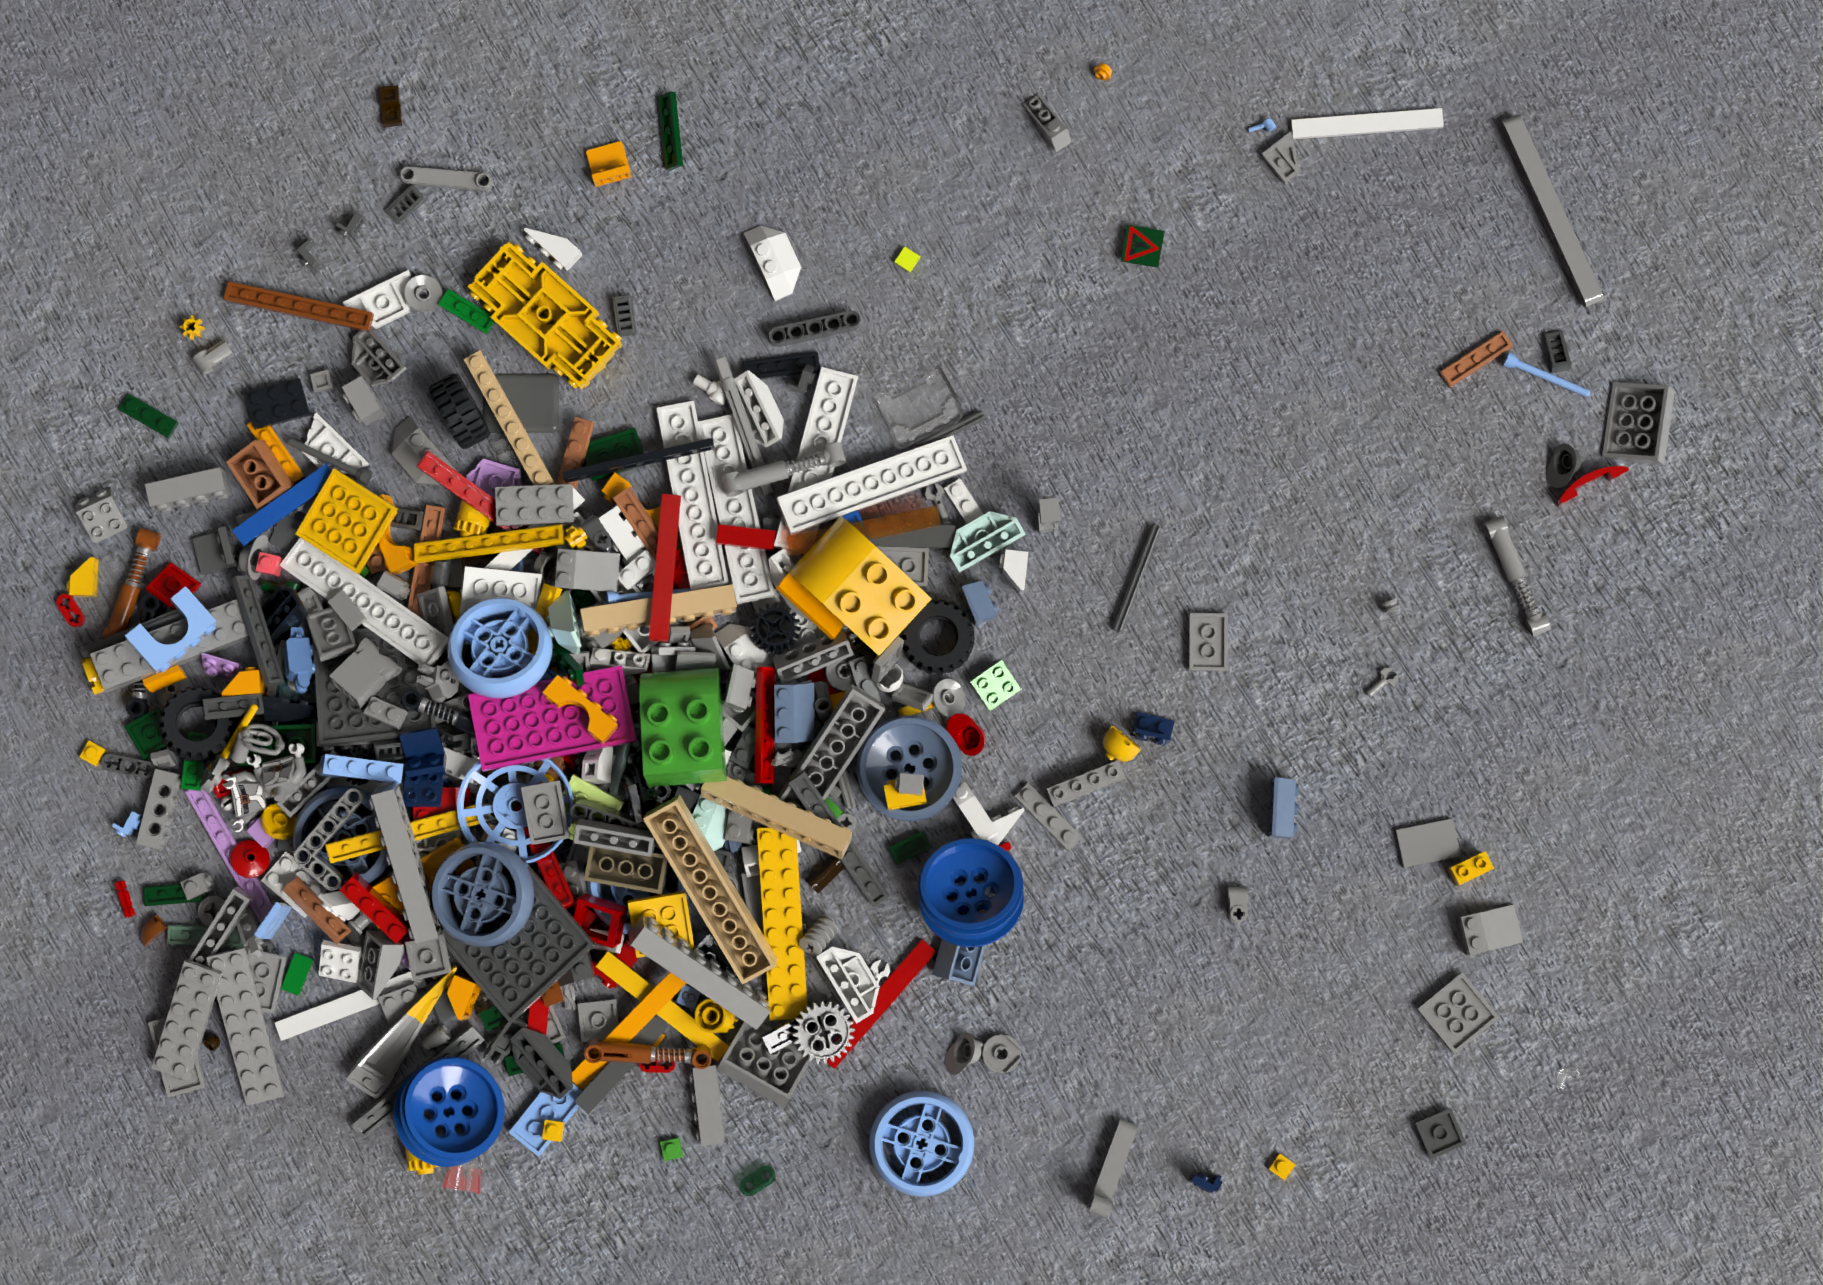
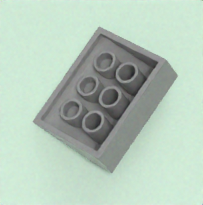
[1602,382,1675,465]
[717,1022,811,1108]

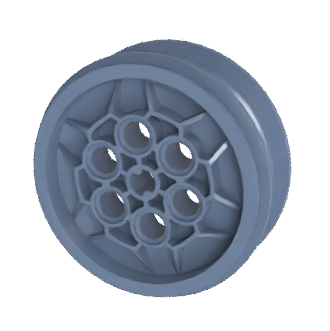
[857,715,962,821]

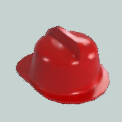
[947,713,985,756]

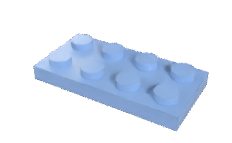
[509,1083,583,1157]

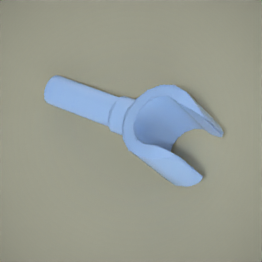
[1248,119,1276,132]

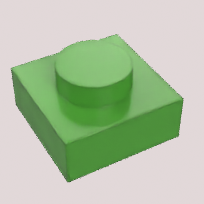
[660,1137,684,1161]

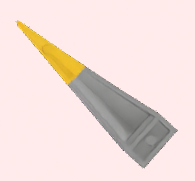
[345,965,457,1099]

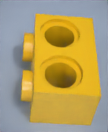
[1447,851,1494,886]

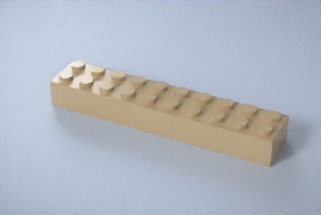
[643,794,778,985]

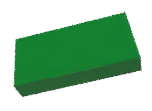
[281,953,314,996]

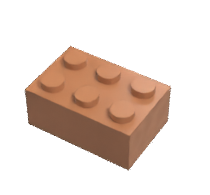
[226,440,295,509]

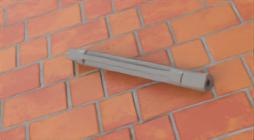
[714,357,773,496]

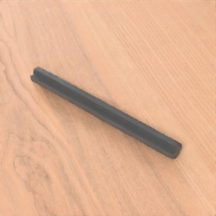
[1113,524,1161,632]
[81,609,184,658]

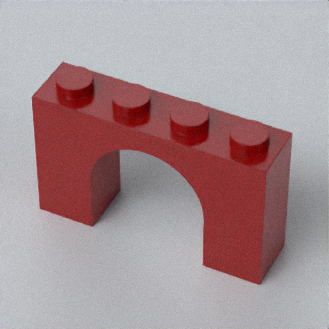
[572,906,639,989]

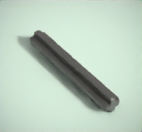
[915,410,985,448]

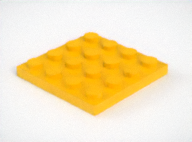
[295,469,398,574]

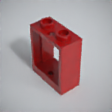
[573,893,628,949]

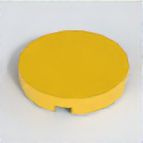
[260,803,297,840]

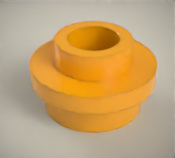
[1094,63,1112,81]

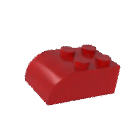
[412,788,470,821]

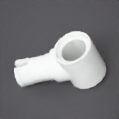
[693,374,727,406]

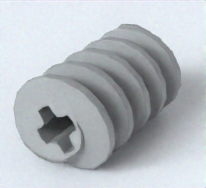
[799,914,839,955]

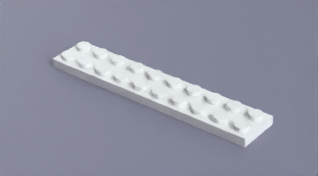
[774,367,858,555]
[657,401,729,591]
[698,414,775,604]
[776,435,967,534]
[280,538,449,667]

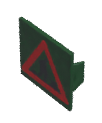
[1121,225,1165,268]

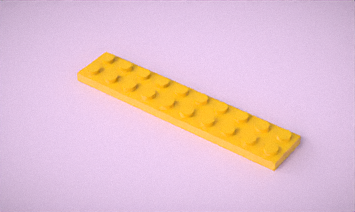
[757,827,808,1021]

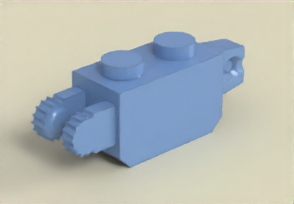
[283,627,315,694]

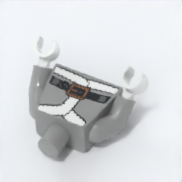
[246,743,306,802]
[222,771,272,832]

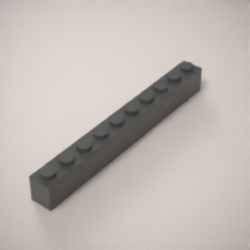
[763,515,955,551]

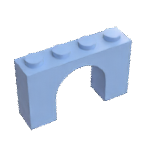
[125,586,217,674]
[318,754,404,784]

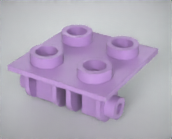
[201,653,245,682]

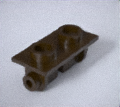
[805,855,846,894]

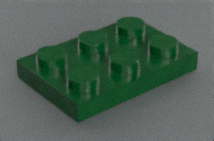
[585,428,644,482]

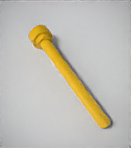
[208,704,258,775]

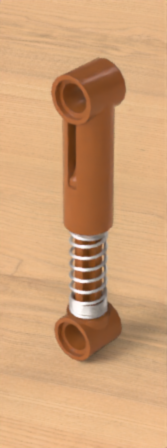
[101,528,161,639]
[584,1039,711,1069]

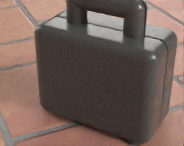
[483,374,559,433]

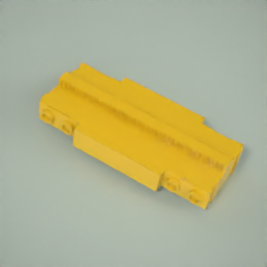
[468,242,623,390]

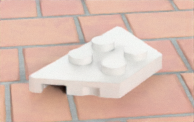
[343,270,411,329]
[303,413,369,474]

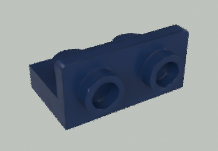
[1188,1173,1222,1194]

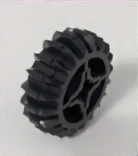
[749,602,801,655]

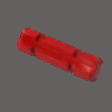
[114,880,135,918]

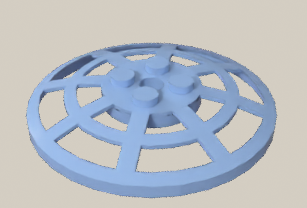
[457,759,574,863]

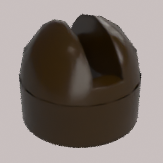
[203,1034,220,1052]

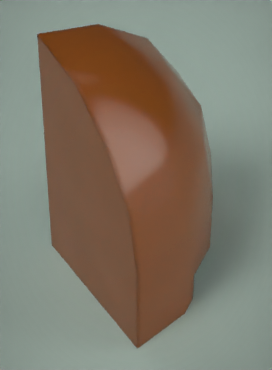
[140,913,168,947]

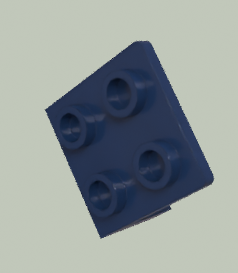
[1132,712,1175,746]
[399,727,447,778]
[403,771,449,807]

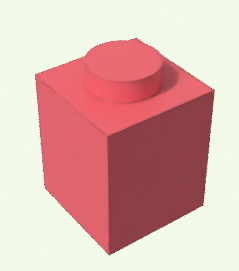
[256,552,284,577]

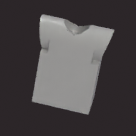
[329,637,402,709]

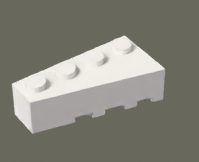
[598,506,656,586]
[442,743,483,785]

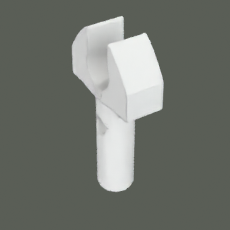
[870,960,890,984]

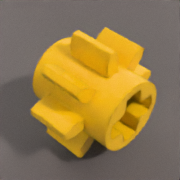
[180,315,205,340]
[564,526,588,550]
[610,637,634,652]

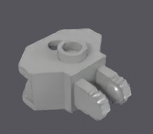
[416,660,459,703]

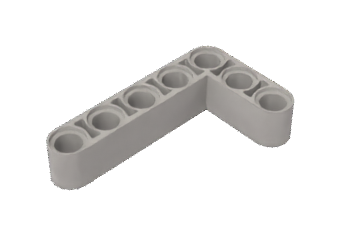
[294,787,365,891]
[1087,1119,1138,1218]

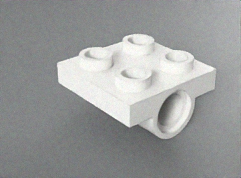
[319,940,362,983]

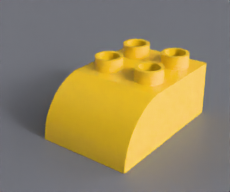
[788,516,932,655]

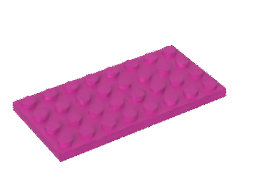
[468,665,637,772]

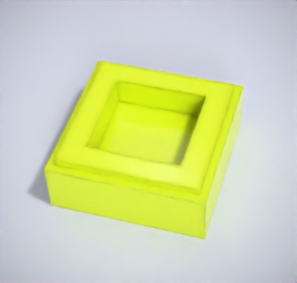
[894,246,921,273]

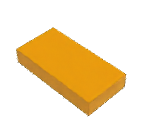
[143,665,187,693]

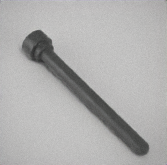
[286,438,373,485]

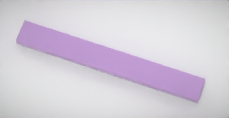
[185,789,273,924]

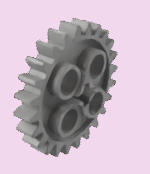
[791,1000,855,1064]

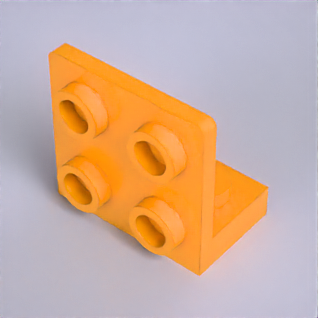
[586,141,632,187]

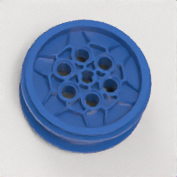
[918,838,1024,947]
[393,1057,505,1167]

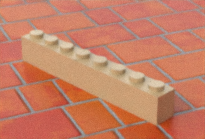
[464,350,556,486]
[579,584,737,637]
[701,776,852,859]

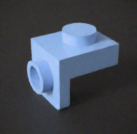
[111,811,143,837]

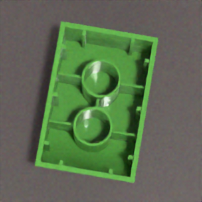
[640,667,727,787]

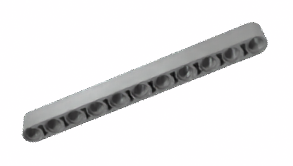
[1500,114,1603,308]

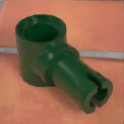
[261,579,301,593]

